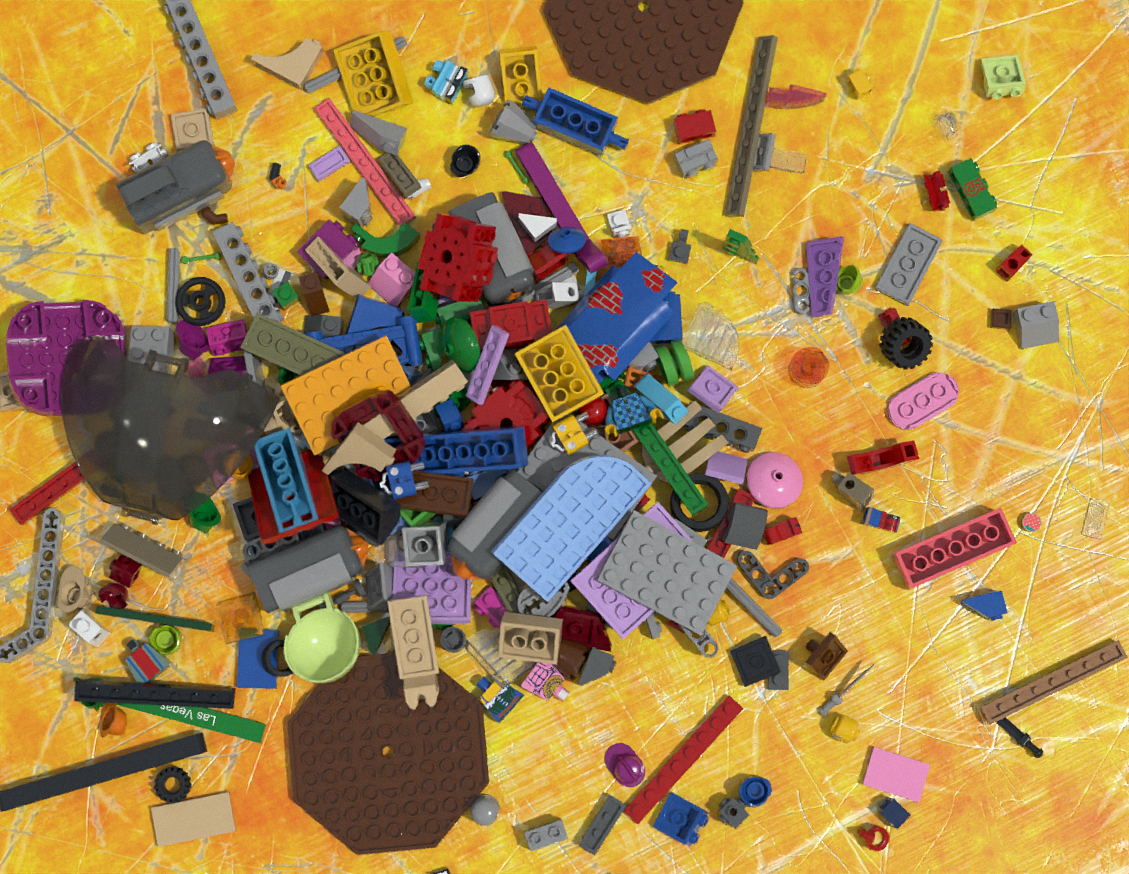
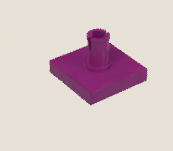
[207,356,247,391]

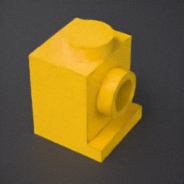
[846,68,876,100]

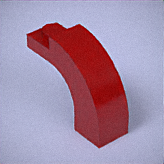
[847,440,919,475]

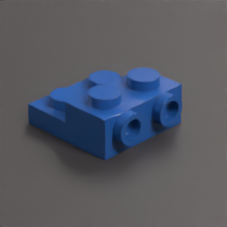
[653,792,709,847]

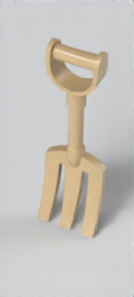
[642,401,728,484]

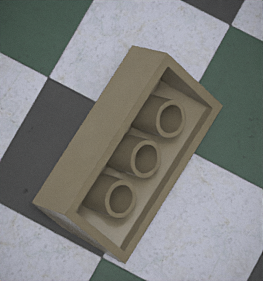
[99,522,186,580]

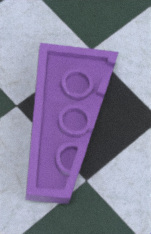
[806,236,844,318]

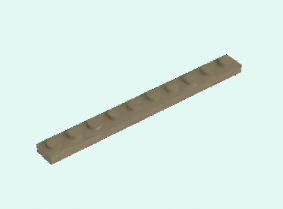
[725,35,778,217]

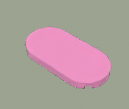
[887,373,959,430]

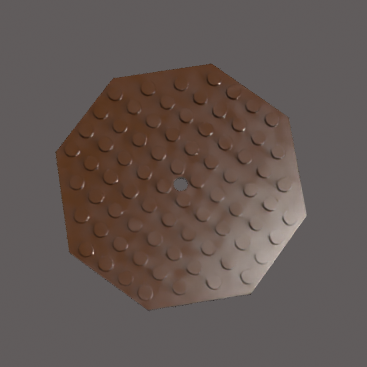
[543,0,744,105]
[287,653,489,855]

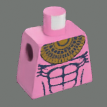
[521,662,569,702]

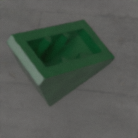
[361,617,390,655]

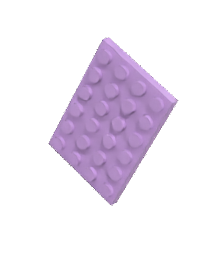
[570,502,693,639]

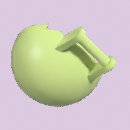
[284,593,361,683]

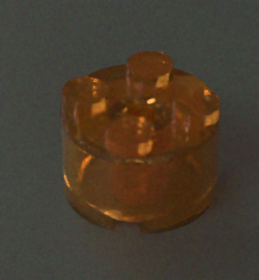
[788,347,829,388]

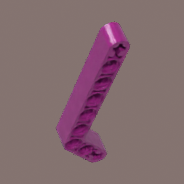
[515,141,608,274]

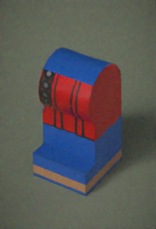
[861,507,901,533]

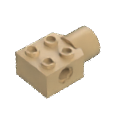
[258,375,302,436]

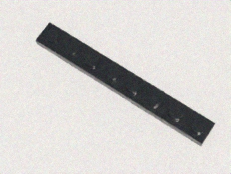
[74,680,235,709]

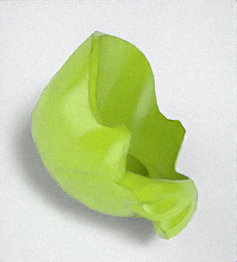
[836,265,863,295]
[148,625,183,655]

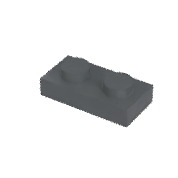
[768,651,789,690]

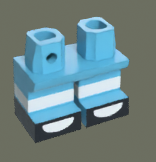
[424,60,468,105]

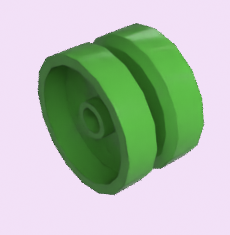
[654,339,694,387]

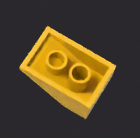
[499,46,543,108]

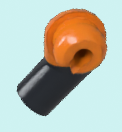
[269,163,287,190]

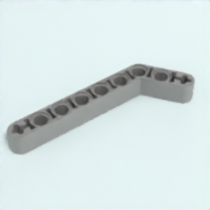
[0,508,65,663]

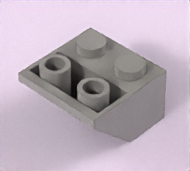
[492,349,528,380]

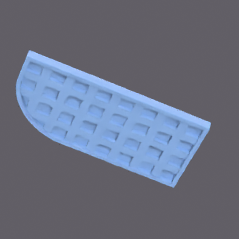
[491,455,651,602]

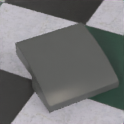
[722,502,768,550]

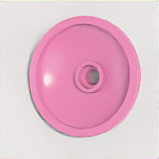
[746,452,803,509]

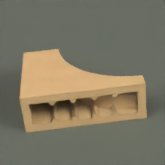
[251,38,324,90]
[305,236,371,299]
[322,423,396,475]

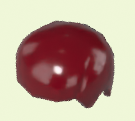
[98,583,129,609]

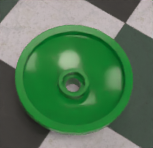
[442,316,480,373]

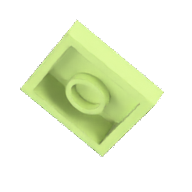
[980,55,1026,99]

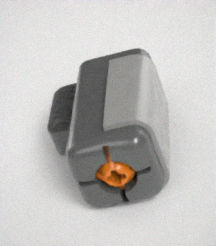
[432,192,535,307]

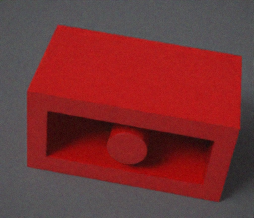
[673,109,716,145]

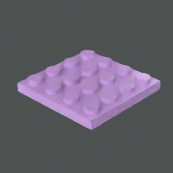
[392,551,471,624]

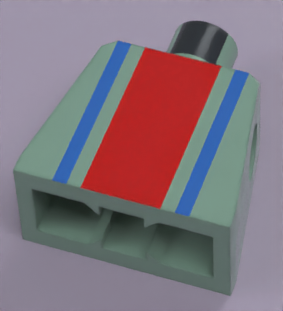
[125,639,172,683]

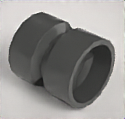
[440,626,467,653]

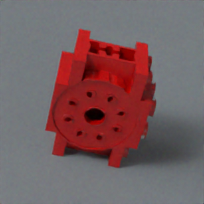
[418,213,498,302]
[470,300,552,356]
[462,379,552,450]

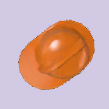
[100,703,127,738]

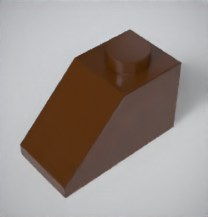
[299,272,330,316]

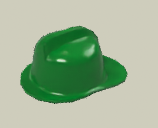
[184,492,221,534]

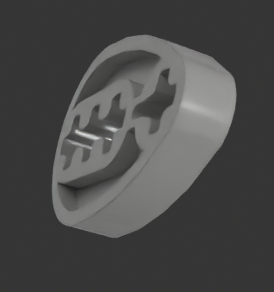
[518,581,570,617]

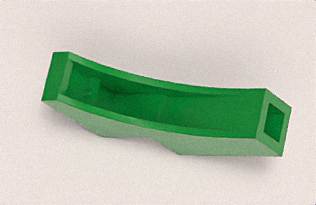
[419,297,485,371]

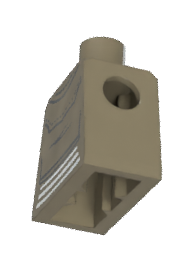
[830,472,874,512]

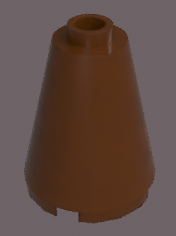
[552,638,592,682]

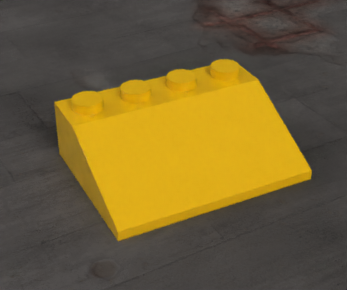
[333,31,414,117]
[515,325,604,422]

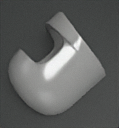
[471,794,500,826]

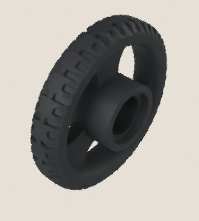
[176,277,226,326]

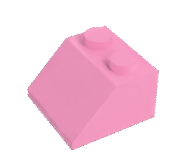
[369,252,415,306]

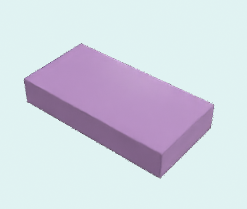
[308,146,350,182]

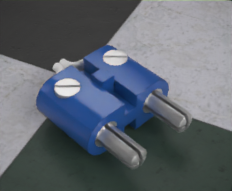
[380,461,429,500]

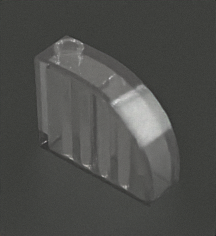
[682,302,740,370]
[465,628,538,690]

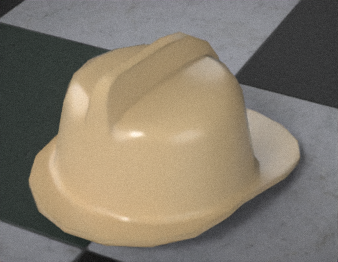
[57,566,89,613]

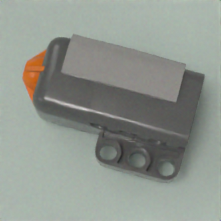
[116,140,235,234]
[448,469,542,580]
[243,526,370,614]

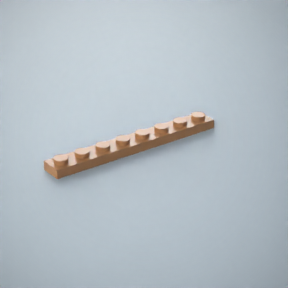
[980,640,1128,725]

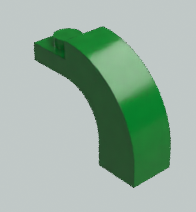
[351,222,421,258]

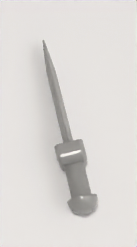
[818,663,875,716]

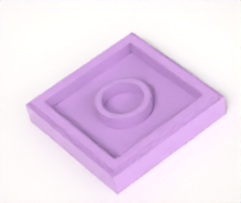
[688,365,738,413]
[705,452,747,485]

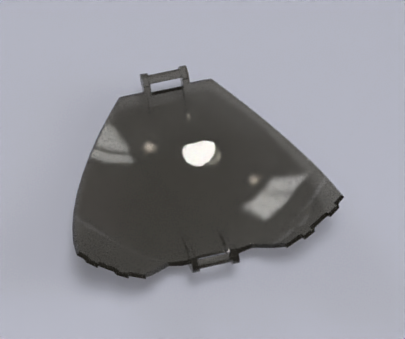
[61,336,280,526]

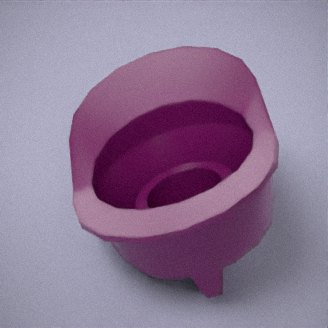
[176,320,210,361]
[605,743,646,787]

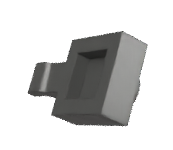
[669,229,691,264]

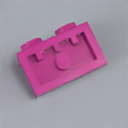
[207,319,247,356]
[474,586,508,629]

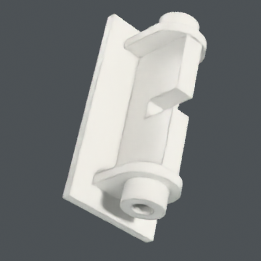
[128,142,167,173]

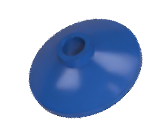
[548,227,586,254]

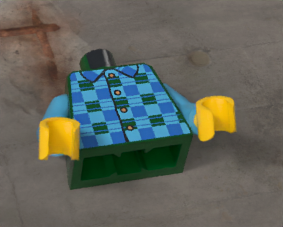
[605,386,664,438]

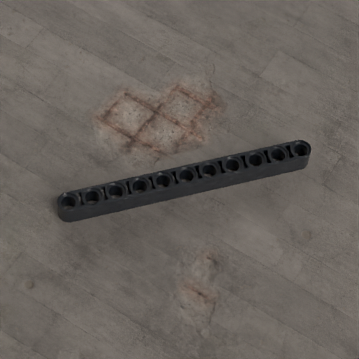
[0,733,208,812]

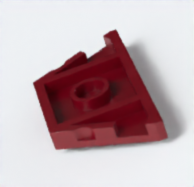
[502,191,552,255]
[551,606,612,652]

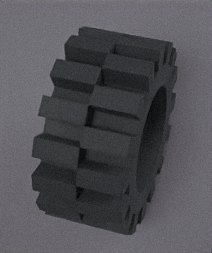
[154,767,192,803]

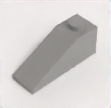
[350,110,407,156]

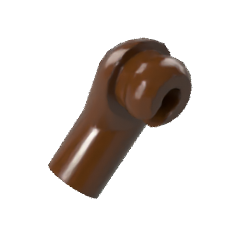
[201,206,228,225]

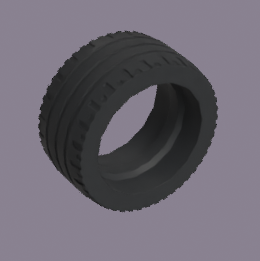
[670,473,729,532]

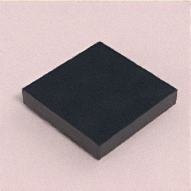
[730,636,781,687]

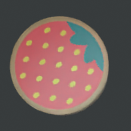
[1021,513,1042,533]

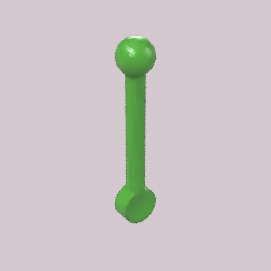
[504,151,529,184]
[181,252,221,264]

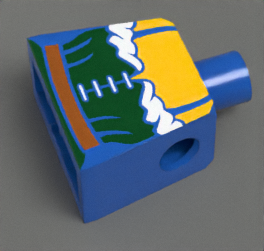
[476,676,524,723]

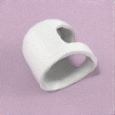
[462,75,495,107]

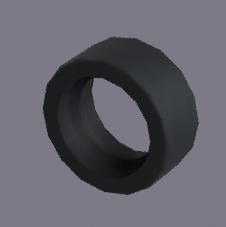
[261,640,294,677]

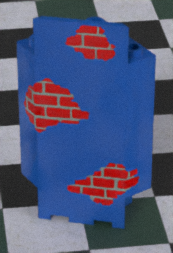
[555,252,678,384]

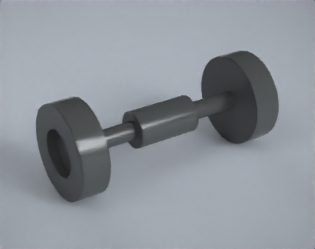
[319,578,367,609]

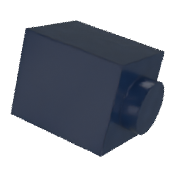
[878,798,911,829]

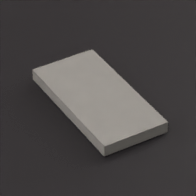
[874,223,943,306]

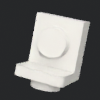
[607,209,632,238]

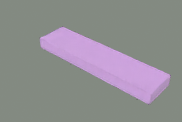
[466,325,509,404]

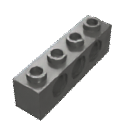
[683,402,762,453]

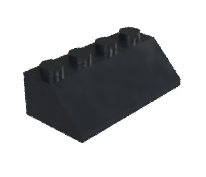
[330,470,401,545]

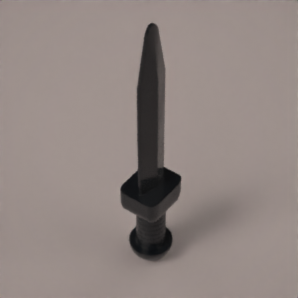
[984,704,1044,758]

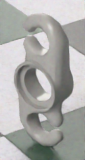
[792,268,810,314]

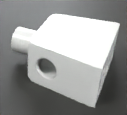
[535,282,584,309]
[68,609,111,647]

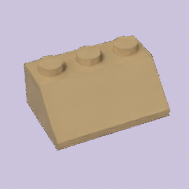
[499,612,563,665]

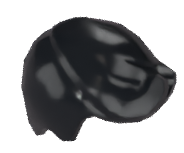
[450,144,481,177]

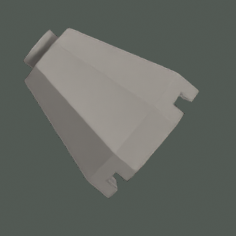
[489,99,537,144]

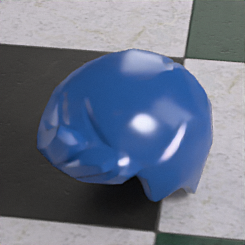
[738,777,772,808]

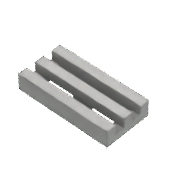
[753,133,776,172]

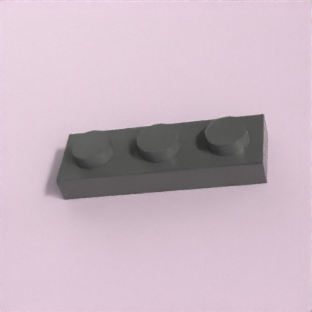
[578,795,627,856]

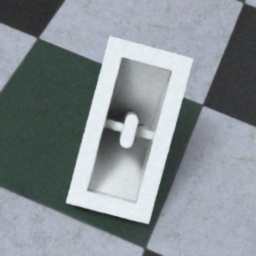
[519,213,557,242]

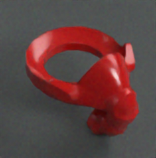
[857,826,889,851]

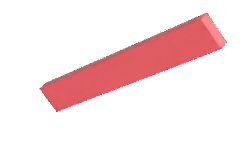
[314,98,416,227]

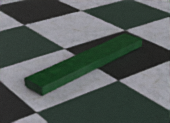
[96,606,215,632]

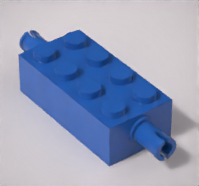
[521,87,629,157]

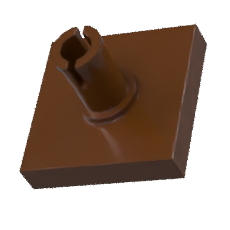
[806,632,848,681]

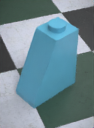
[634,373,689,425]

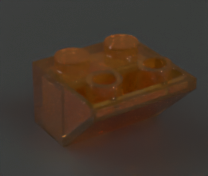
[601,236,642,274]

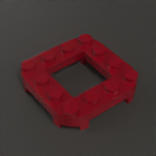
[331,390,426,482]

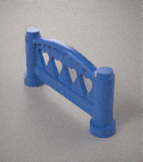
[304,315,422,367]

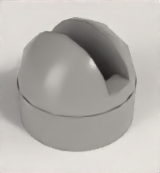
[263,263,279,280]

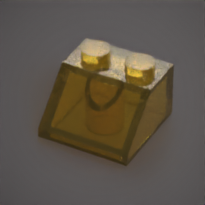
[215,592,264,644]

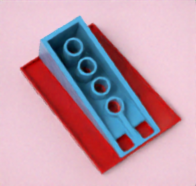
[248,428,339,544]

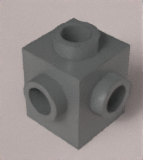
[718,797,749,829]

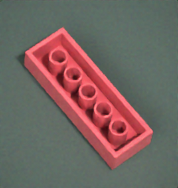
[892,508,1017,590]

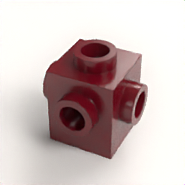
[109,554,142,588]

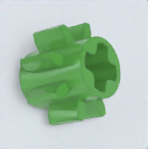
[355,253,379,276]

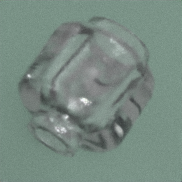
[932,111,960,140]

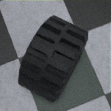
[879,317,933,370]

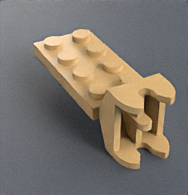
[388,595,439,710]

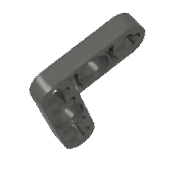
[737,551,809,599]

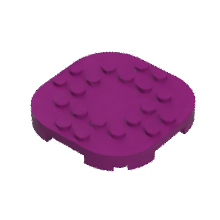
[6,300,127,416]

